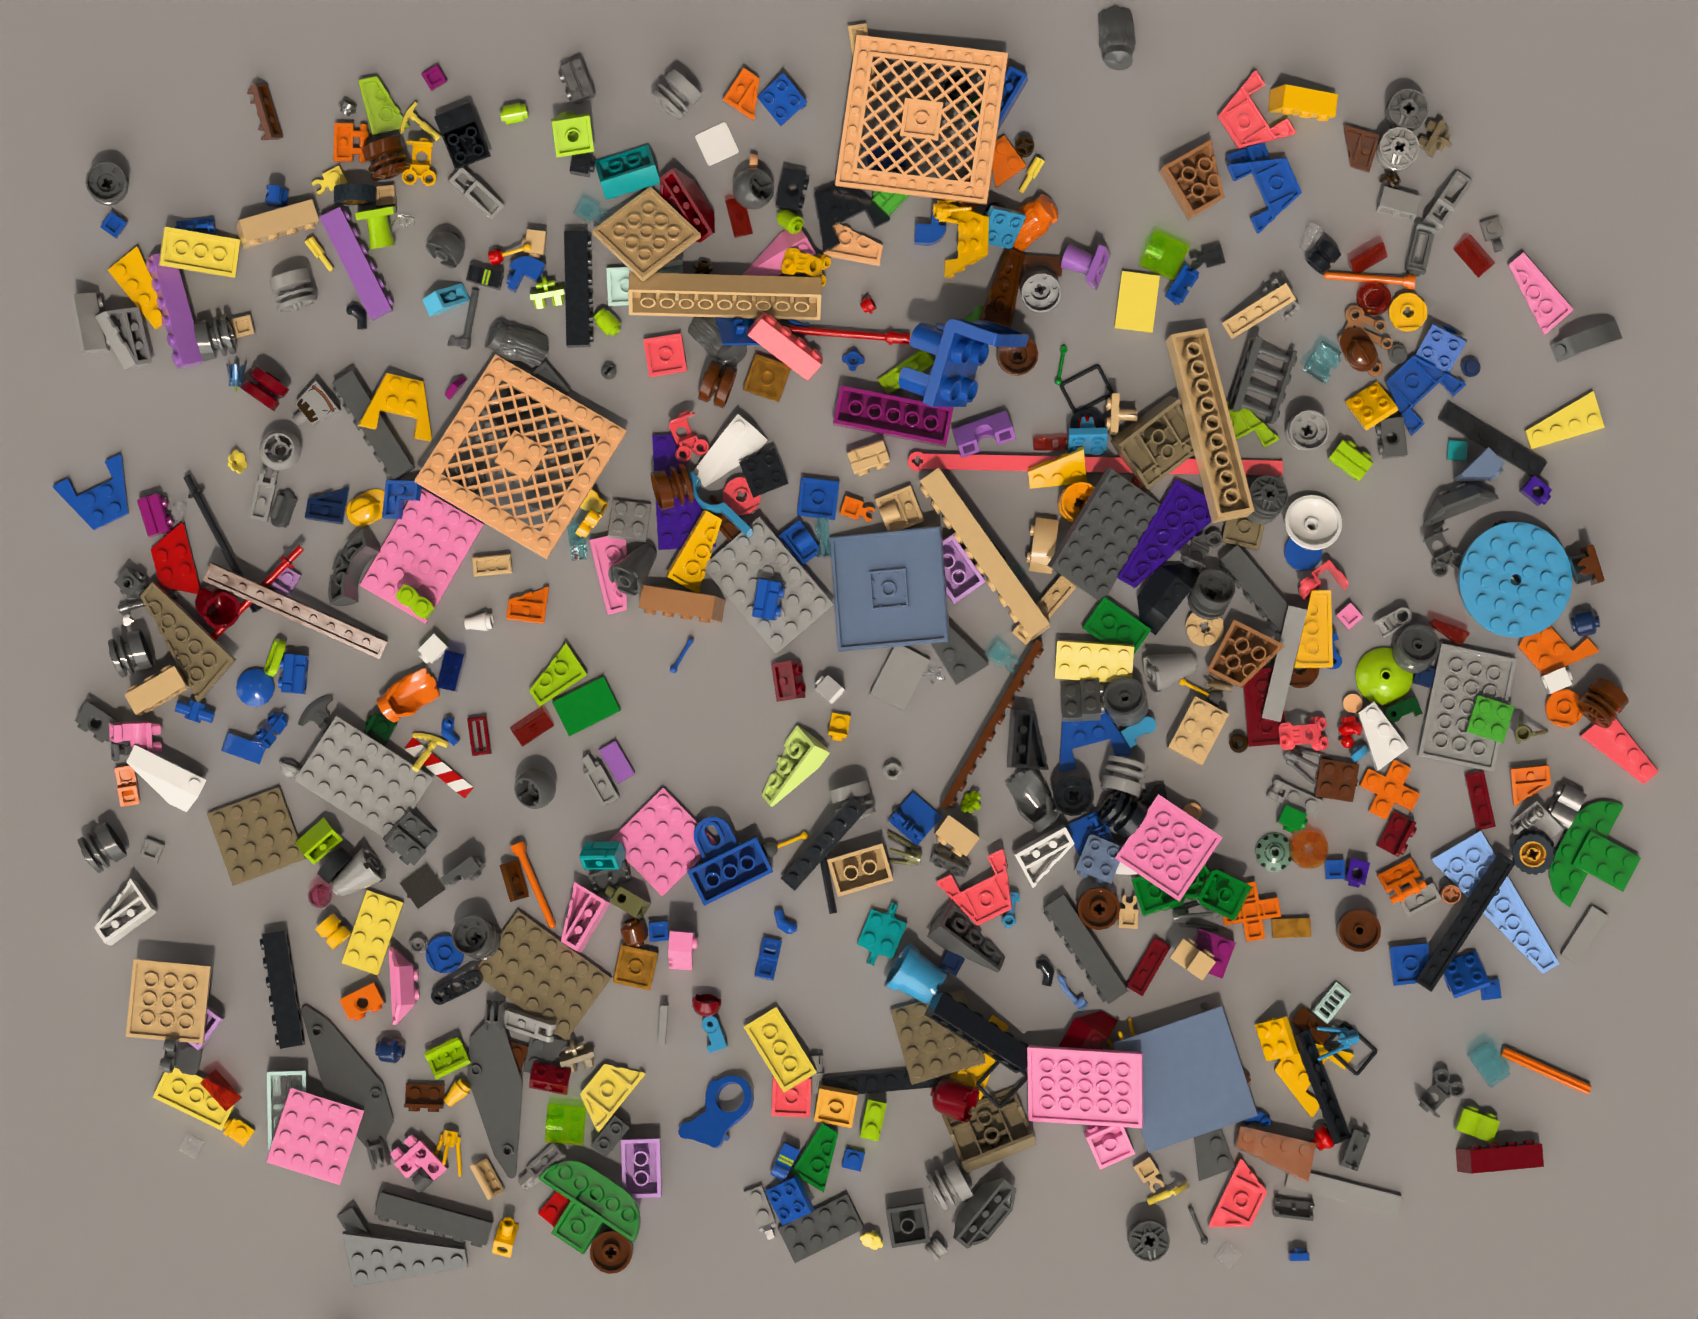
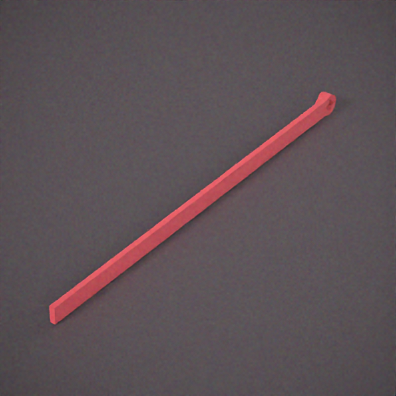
[908,452,1283,476]

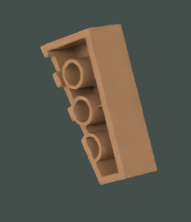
[639,585,726,623]

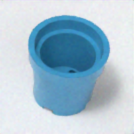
[884,943,947,1004]

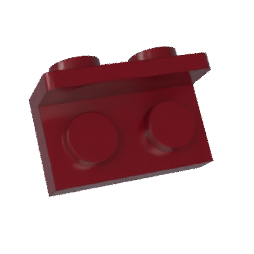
[771,660,806,702]
[1376,812,1417,857]
[529,1062,571,1095]

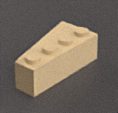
[236,199,319,250]

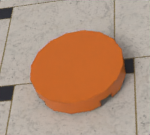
[1545,689,1583,727]

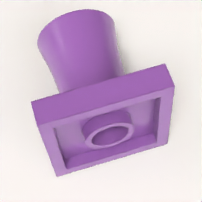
[1061,243,1110,290]

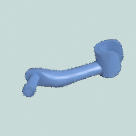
[1057,975,1088,1010]

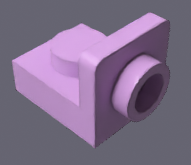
[271,568,302,596]

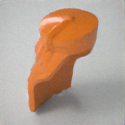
[1012,194,1058,252]
[377,668,440,722]

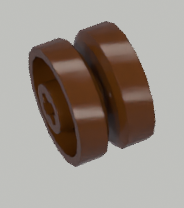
[698,360,738,409]
[1077,888,1120,930]
[1336,909,1381,952]
[590,1229,633,1274]

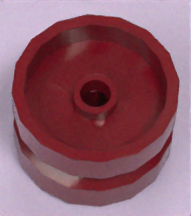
[239,366,289,411]

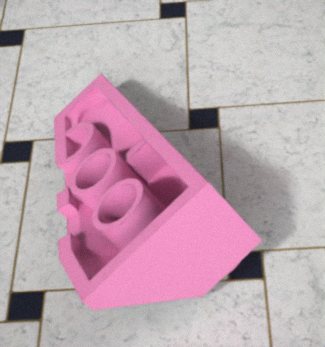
[742,230,816,276]

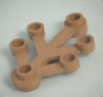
[1338,306,1393,377]

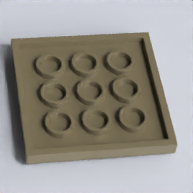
[207,787,306,886]
[890,989,986,1085]

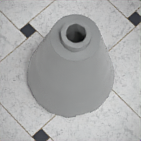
[1143,653,1198,693]
[331,848,386,897]

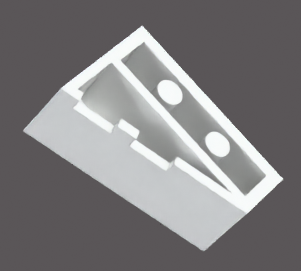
[1356,702,1409,771]
[1013,824,1075,888]
[94,879,157,946]

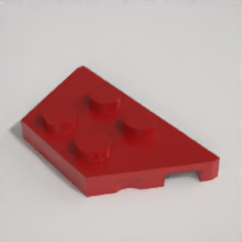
[150,523,201,594]

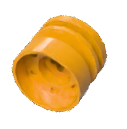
[1057,482,1095,523]

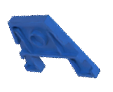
[1226,158,1302,234]
[1385,356,1466,436]
[53,454,129,530]
[1059,711,1132,773]

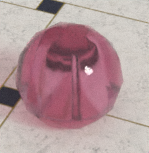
[308,884,332,908]

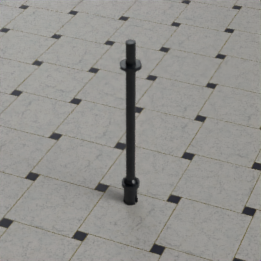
[183,474,263,613]

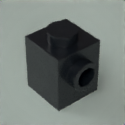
[569,154,595,178]

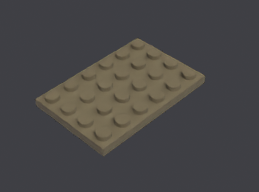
[475,910,611,1040]

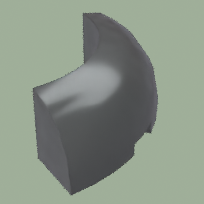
[328,530,380,606]

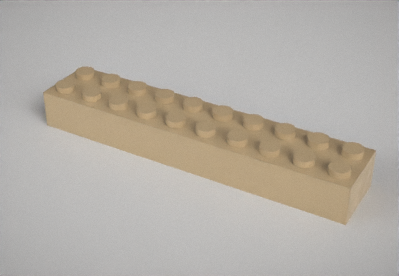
[628,272,822,320]
[1166,328,1255,523]
[919,467,1051,640]

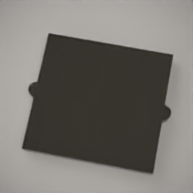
[400,864,445,909]

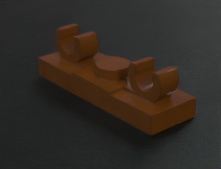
[247,83,283,140]

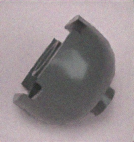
[426,231,465,268]

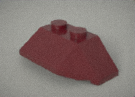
[660,168,715,243]
[1058,1011,1118,1049]

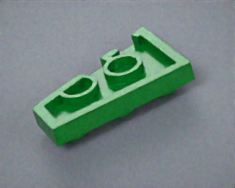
[791,1123,838,1193]

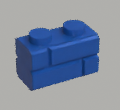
[752,578,785,621]
[278,654,309,694]

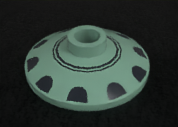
[1255,833,1294,872]

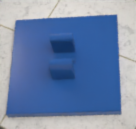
[715,317,760,345]

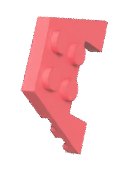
[1217,71,1297,149]
[936,849,1013,926]

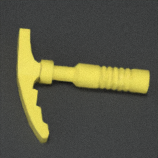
[400,102,441,141]
[412,733,448,772]
[1147,1180,1190,1205]

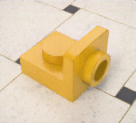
[828,713,851,742]
[223,1117,255,1146]

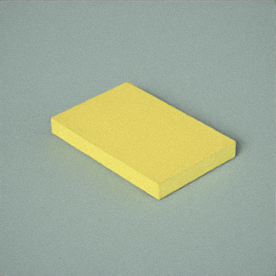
[1114,271,1160,333]

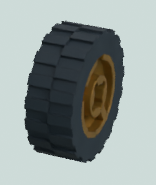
[334,184,376,205]
[1512,830,1555,875]

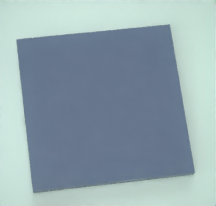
[830,526,950,652]
[1112,1006,1258,1153]

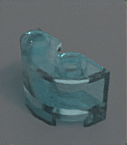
[1302,340,1342,384]

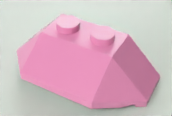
[389,947,420,1025]

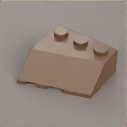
[1159,139,1225,221]
[1207,620,1285,688]

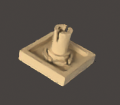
[1105,393,1138,436]

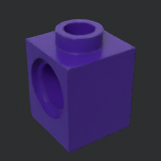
[1520,475,1552,506]
[1344,858,1370,888]

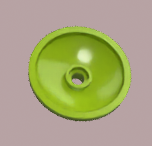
[1355,647,1413,705]

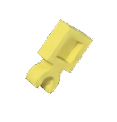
[312,166,348,195]

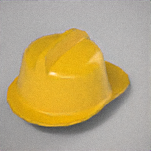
[346,489,385,527]

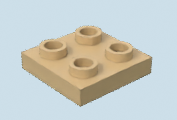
[875,485,924,531]

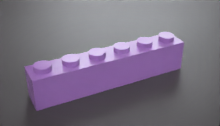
[320,207,394,321]
[146,253,204,369]

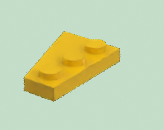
[1028,446,1087,489]

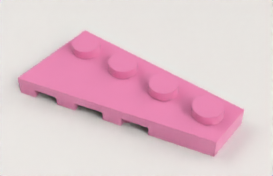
[1508,252,1574,335]
[589,536,627,615]

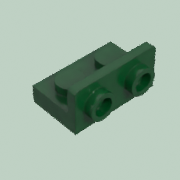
[363,713,397,746]

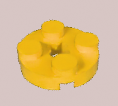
[1388,293,1427,332]

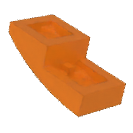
[114,764,140,807]

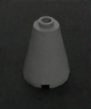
[608,544,657,596]

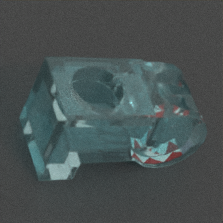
[567,524,588,561]

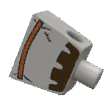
[292,381,340,426]

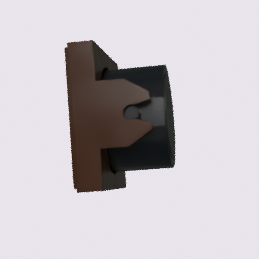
[1568,544,1605,586]

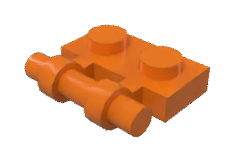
[333,123,369,163]
[1377,858,1427,904]

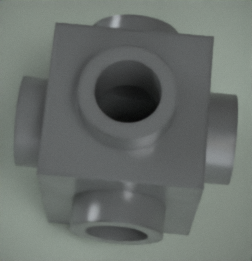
[114,568,149,598]

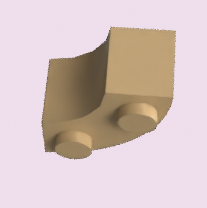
[1026,517,1059,574]

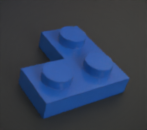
[382,480,422,519]

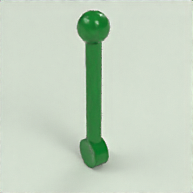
[1054,346,1068,385]

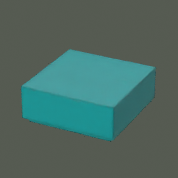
[1446,440,1468,461]

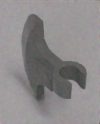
[298,695,333,733]

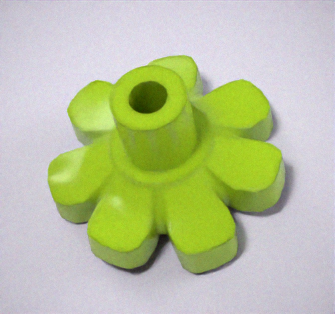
[961,790,981,813]

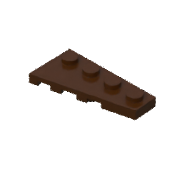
[979,249,1025,328]

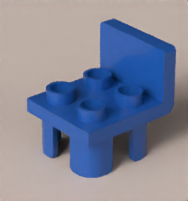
[899,319,1029,407]

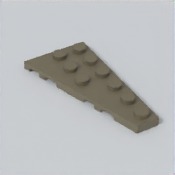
[140,582,236,702]

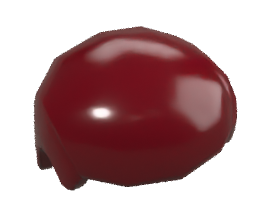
[692,994,721,1017]

